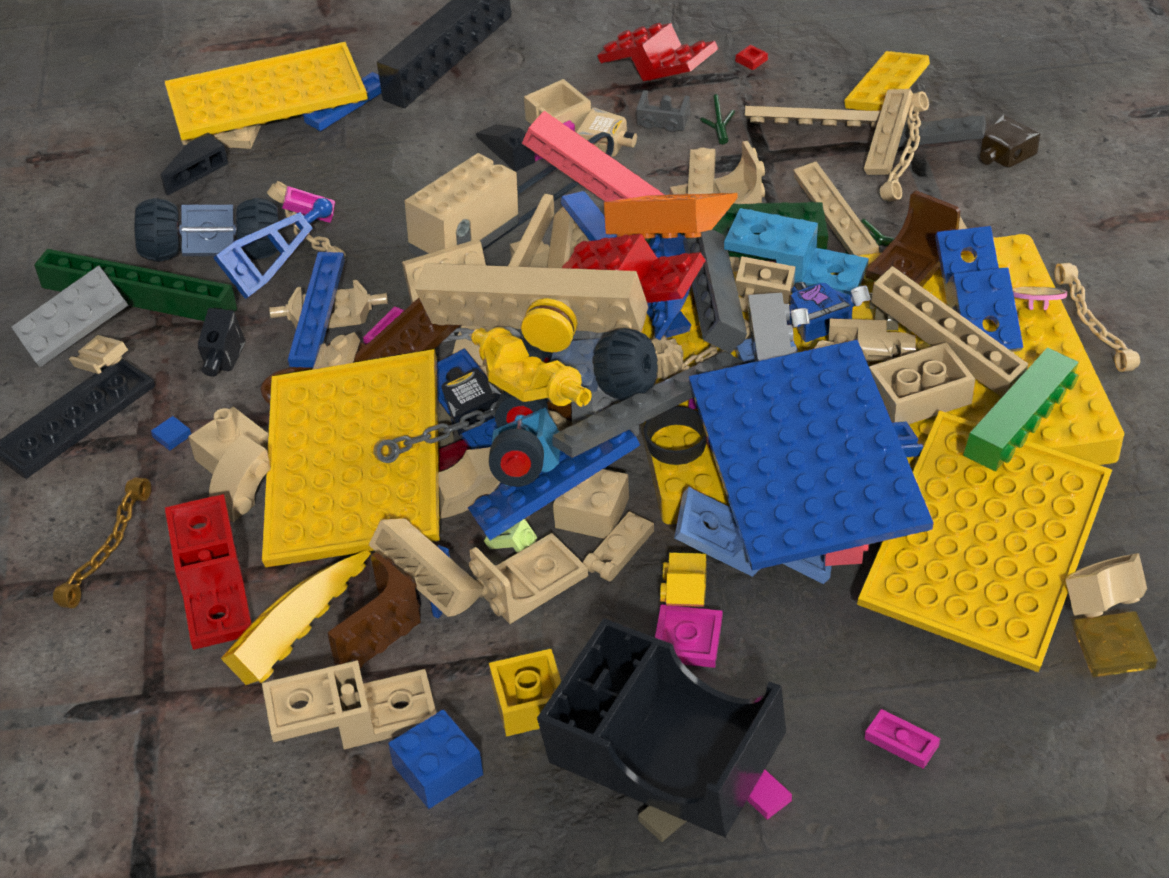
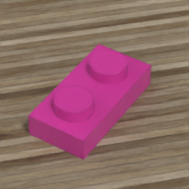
[865,709,940,769]

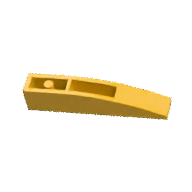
[220,550,371,685]

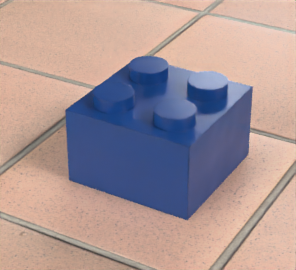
[388,710,483,809]

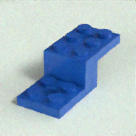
[935,226,1024,352]

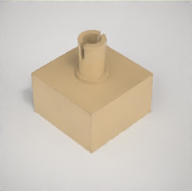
[188,407,269,474]

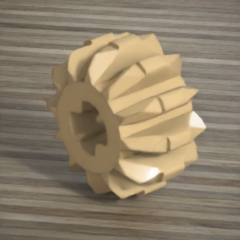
[651,335,683,380]

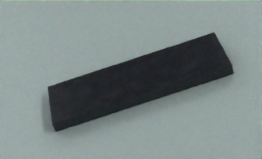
[0,358,156,479]

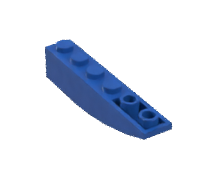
[649,233,691,340]

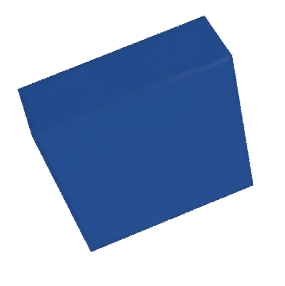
[151,416,191,451]

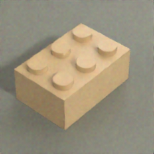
[869,342,975,424]

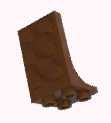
[866,191,961,287]
[327,552,421,668]

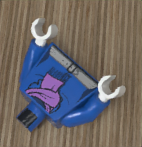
[787,282,871,343]

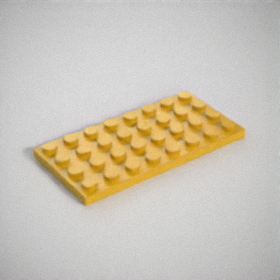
[164,42,367,141]

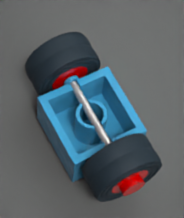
[489,391,560,487]

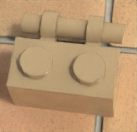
[736,256,796,312]

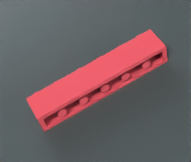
[522,111,664,202]

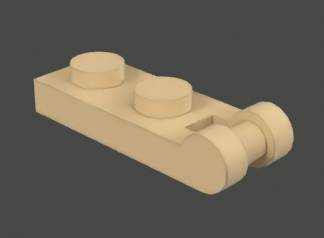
[583,512,654,582]

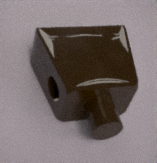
[980,114,1041,168]

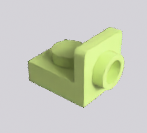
[484,519,537,553]

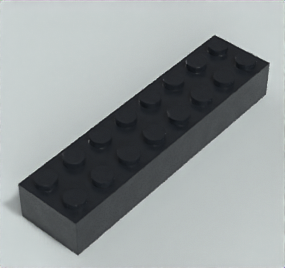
[377,0,512,109]

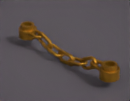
[53,477,151,609]

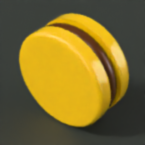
[521,298,578,353]

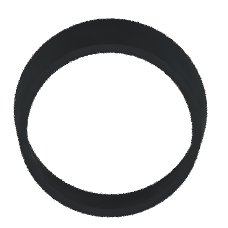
[644,406,707,465]

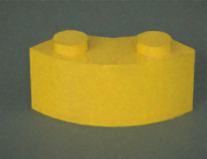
[660,553,707,607]

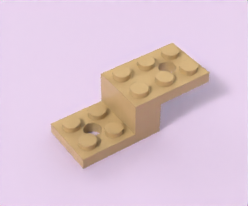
[262,660,436,749]

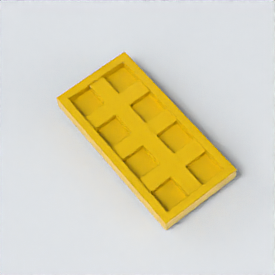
[844,51,930,111]

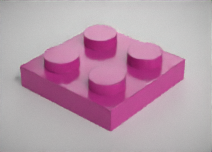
[655,605,723,668]

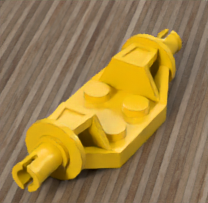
[471,327,592,407]

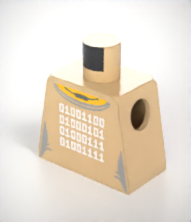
[577,108,637,157]

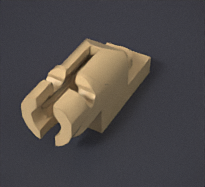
[829,319,916,362]

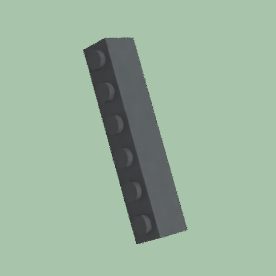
[683,229,747,353]

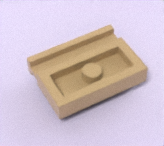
[313,332,360,369]
[69,335,128,374]

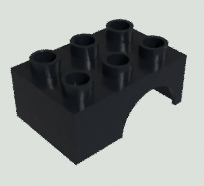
[537,618,786,838]

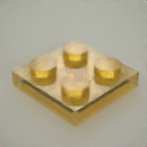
[1073,611,1157,677]

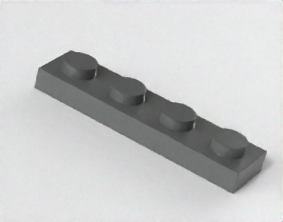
[898,115,986,147]

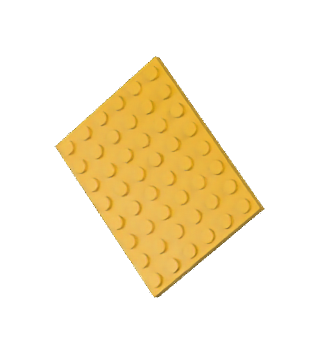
[262,349,439,567]
[857,410,1112,673]

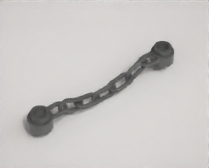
[373,401,497,463]

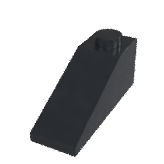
[476,124,535,172]
[160,133,228,196]

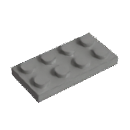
[12,266,128,367]

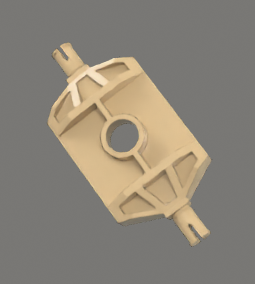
[269,280,388,329]

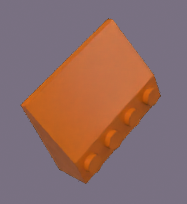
[604,193,738,238]

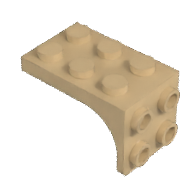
[670,141,765,204]
[469,533,588,624]

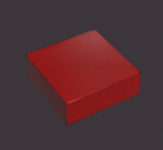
[735,45,768,70]

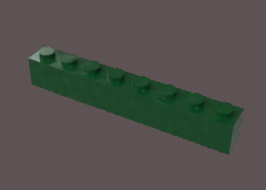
[34,249,237,321]

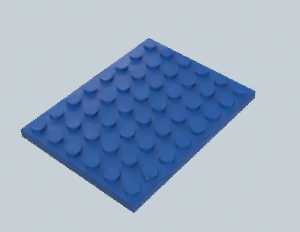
[689,340,933,571]

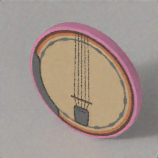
[1013,286,1067,310]

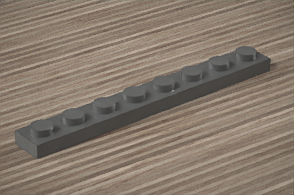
[552,351,745,458]

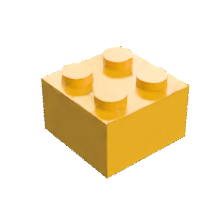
[489,649,561,737]

